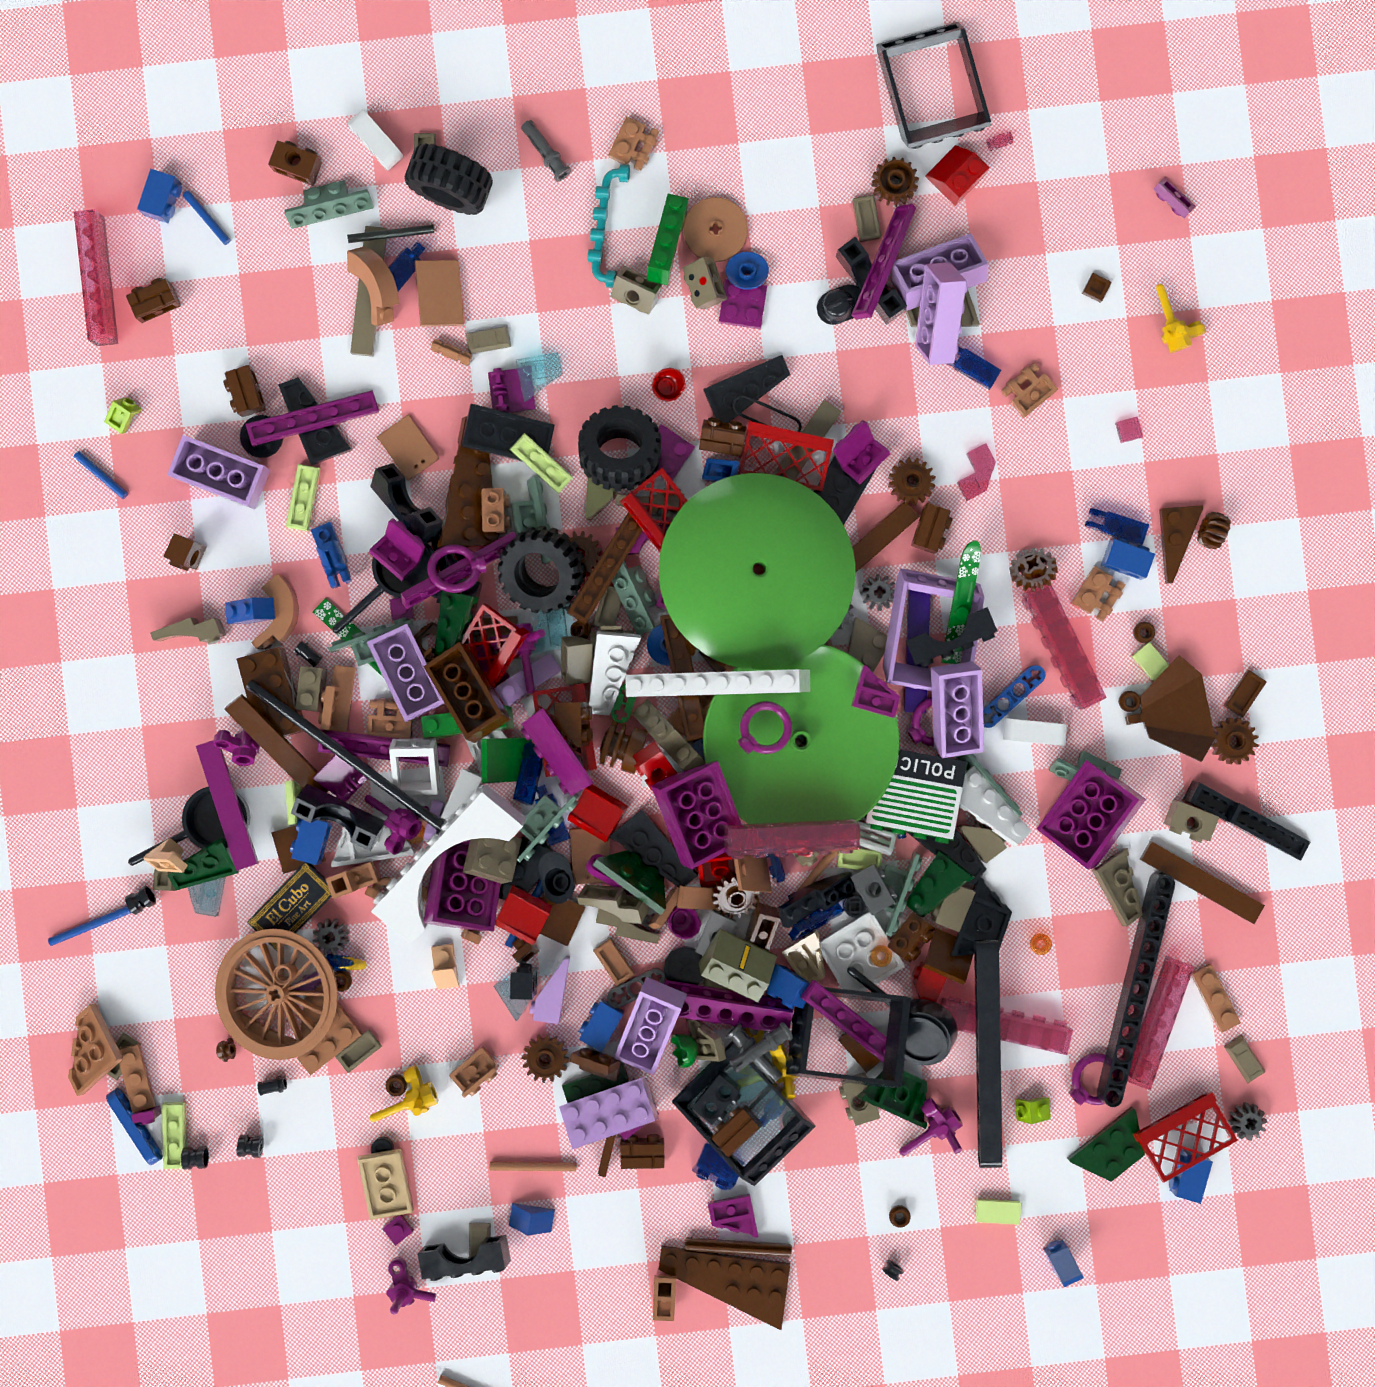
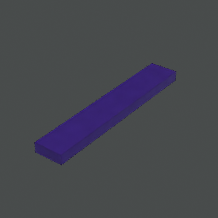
[904,590,930,713]

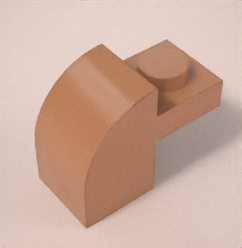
[326,861,381,899]
[652,1275,676,1321]

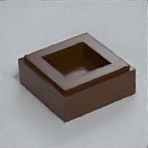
[1081,273,1112,303]

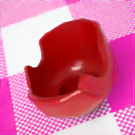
[651,367,686,402]

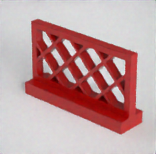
[738,421,834,491]
[620,468,688,552]
[461,603,530,690]
[532,683,597,777]
[1133,1092,1238,1183]

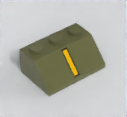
[699,928,777,1002]

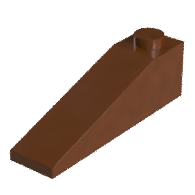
[745,902,781,951]

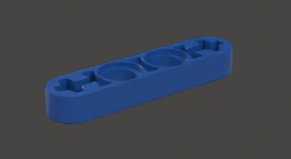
[983,665,1046,728]
[106,1088,163,1165]

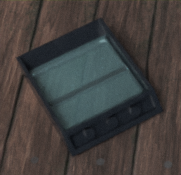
[672,1041,816,1186]

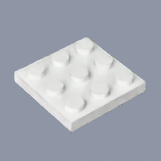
[820,911,905,1000]

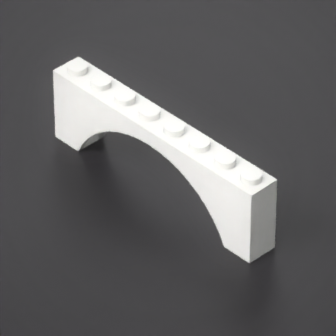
[626,669,811,697]
[371,784,526,944]

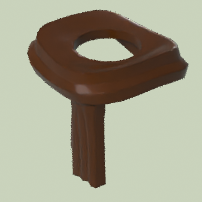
[413,622,438,663]

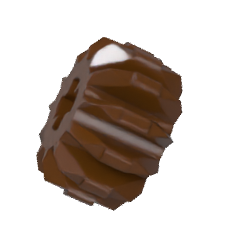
[1197,511,1231,550]

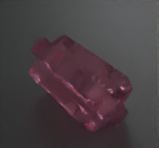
[986,131,1013,151]

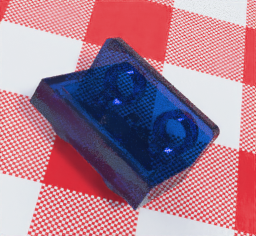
[692,1143,745,1190]

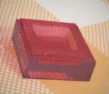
[1115,416,1143,444]

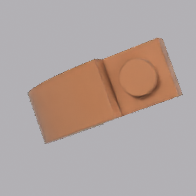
[347,246,399,326]
[251,574,299,650]

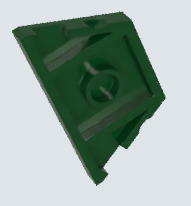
[593,850,666,915]
[857,1070,927,1129]
[1067,1106,1145,1182]

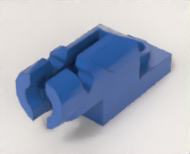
[311,522,352,589]

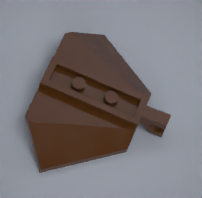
[1125,655,1215,762]

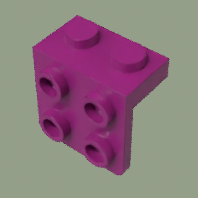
[833,420,890,484]
[369,518,425,581]

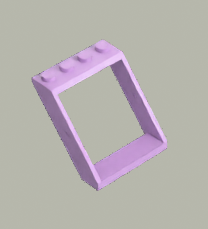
[883,568,985,691]

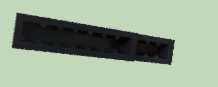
[1182,781,1311,861]

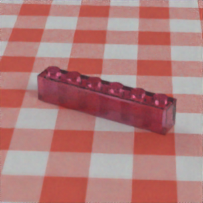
[73,209,118,346]
[1022,584,1107,710]
[724,819,860,859]
[1128,955,1194,1091]
[940,995,1073,1055]

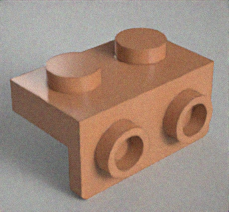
[482,488,511,535]
[449,1046,499,1098]

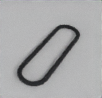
[732,395,802,432]

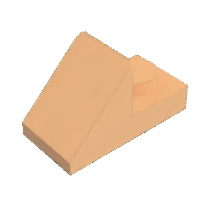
[143,838,188,873]
[431,943,459,990]

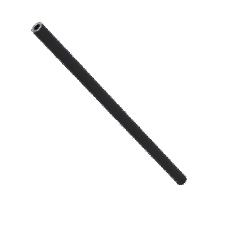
[245,679,444,832]

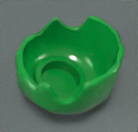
[671,1034,697,1068]

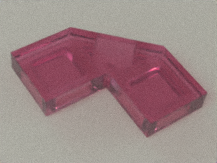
[957,443,996,501]

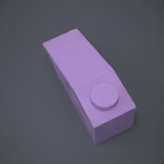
[494,653,561,706]
[530,956,570,1024]

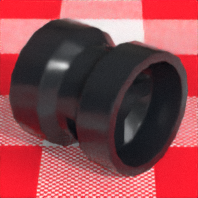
[125,885,156,915]
[842,894,866,918]
[236,1134,264,1158]
[181,1146,209,1170]

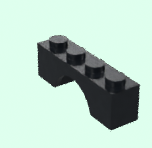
[836,237,907,325]
[370,463,443,544]
[906,607,998,667]
[291,784,385,851]
[417,1235,511,1281]

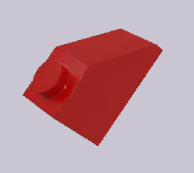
[912,962,947,1002]

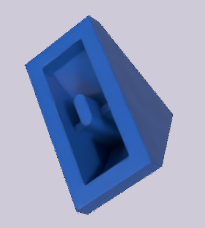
[701,458,740,483]
[509,1203,555,1236]

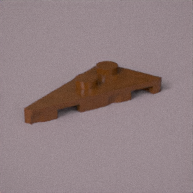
[1159,505,1203,584]

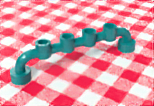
[588,164,630,288]

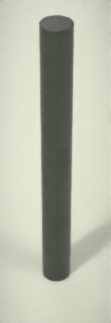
[347,224,434,243]

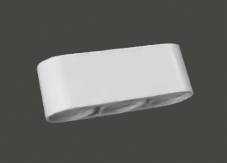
[347,109,404,171]
[1003,718,1067,746]

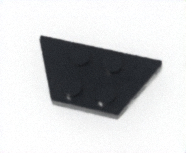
[950,877,1012,956]

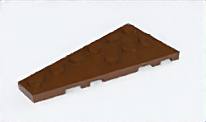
[437,416,499,547]
[658,1245,790,1330]

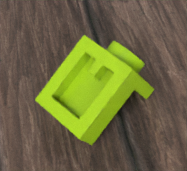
[104,397,142,434]

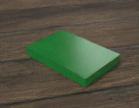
[481,738,532,783]

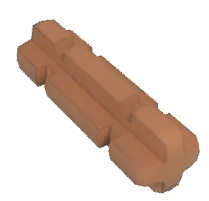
[431,339,472,366]

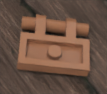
[608,116,659,171]
[1001,363,1058,418]
[1071,566,1126,622]
[367,698,413,739]

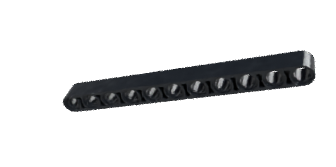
[1097,873,1175,1107]
[974,939,1002,1168]

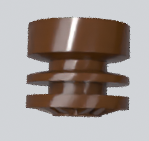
[599,720,648,775]

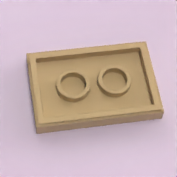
[357,1148,414,1220]

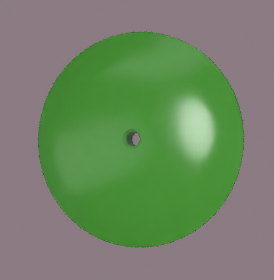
[659,473,856,670]
[703,645,899,840]

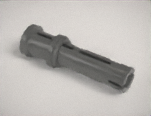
[521,120,572,182]
[729,1022,793,1073]
[726,1023,783,1084]

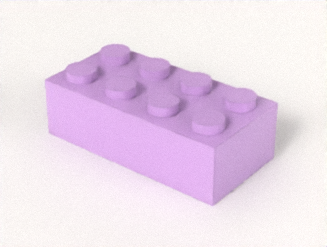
[891,233,988,311]
[915,263,968,365]
[167,435,270,510]
[367,624,445,723]
[931,661,984,758]
[614,977,687,1075]
[559,1076,659,1150]

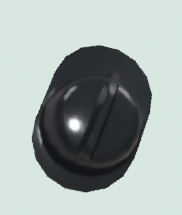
[817,284,861,325]
[538,852,576,904]

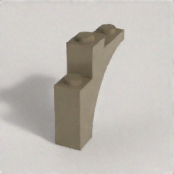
[632,699,706,771]

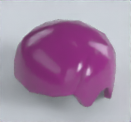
[667,906,702,940]

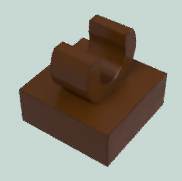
[512,938,540,963]

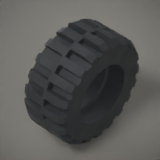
[404,143,493,215]
[578,405,662,492]
[498,526,585,614]

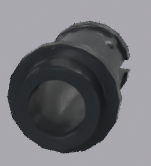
[294,641,323,667]
[257,1075,287,1096]

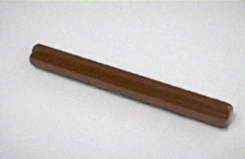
[684,1238,792,1257]

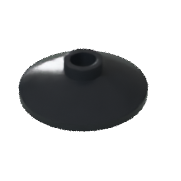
[240,415,283,458]

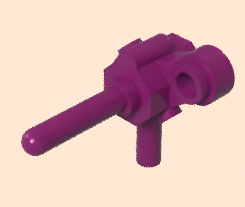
[490,623,545,694]
[213,728,260,766]
[364,795,430,855]
[899,1097,963,1156]
[386,1257,437,1315]

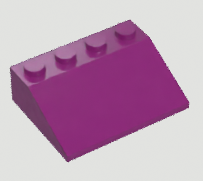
[521,708,594,796]
[1037,760,1146,870]
[651,761,748,869]
[423,840,501,932]

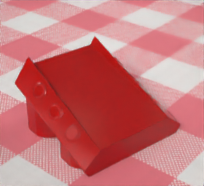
[567,784,628,843]
[495,885,552,945]

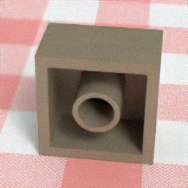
[463,837,522,884]

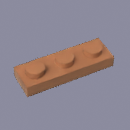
[1190,964,1241,1033]
[118,1043,156,1113]

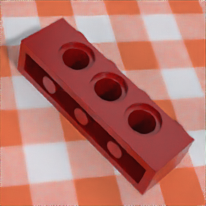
[633,741,678,791]

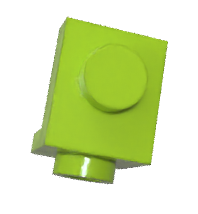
[1015,1096,1051,1124]

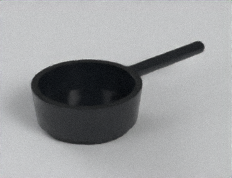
[332,543,438,634]
[128,787,251,866]
[847,966,958,1065]

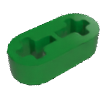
[611,684,637,723]

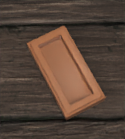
[677,886,716,910]
[648,887,679,930]
[593,938,635,986]

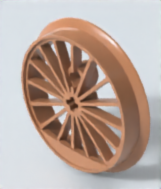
[215,929,338,1060]

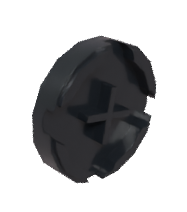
[664,946,705,985]

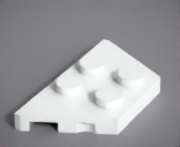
[331,815,415,867]

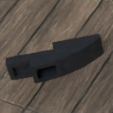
[778,871,856,928]

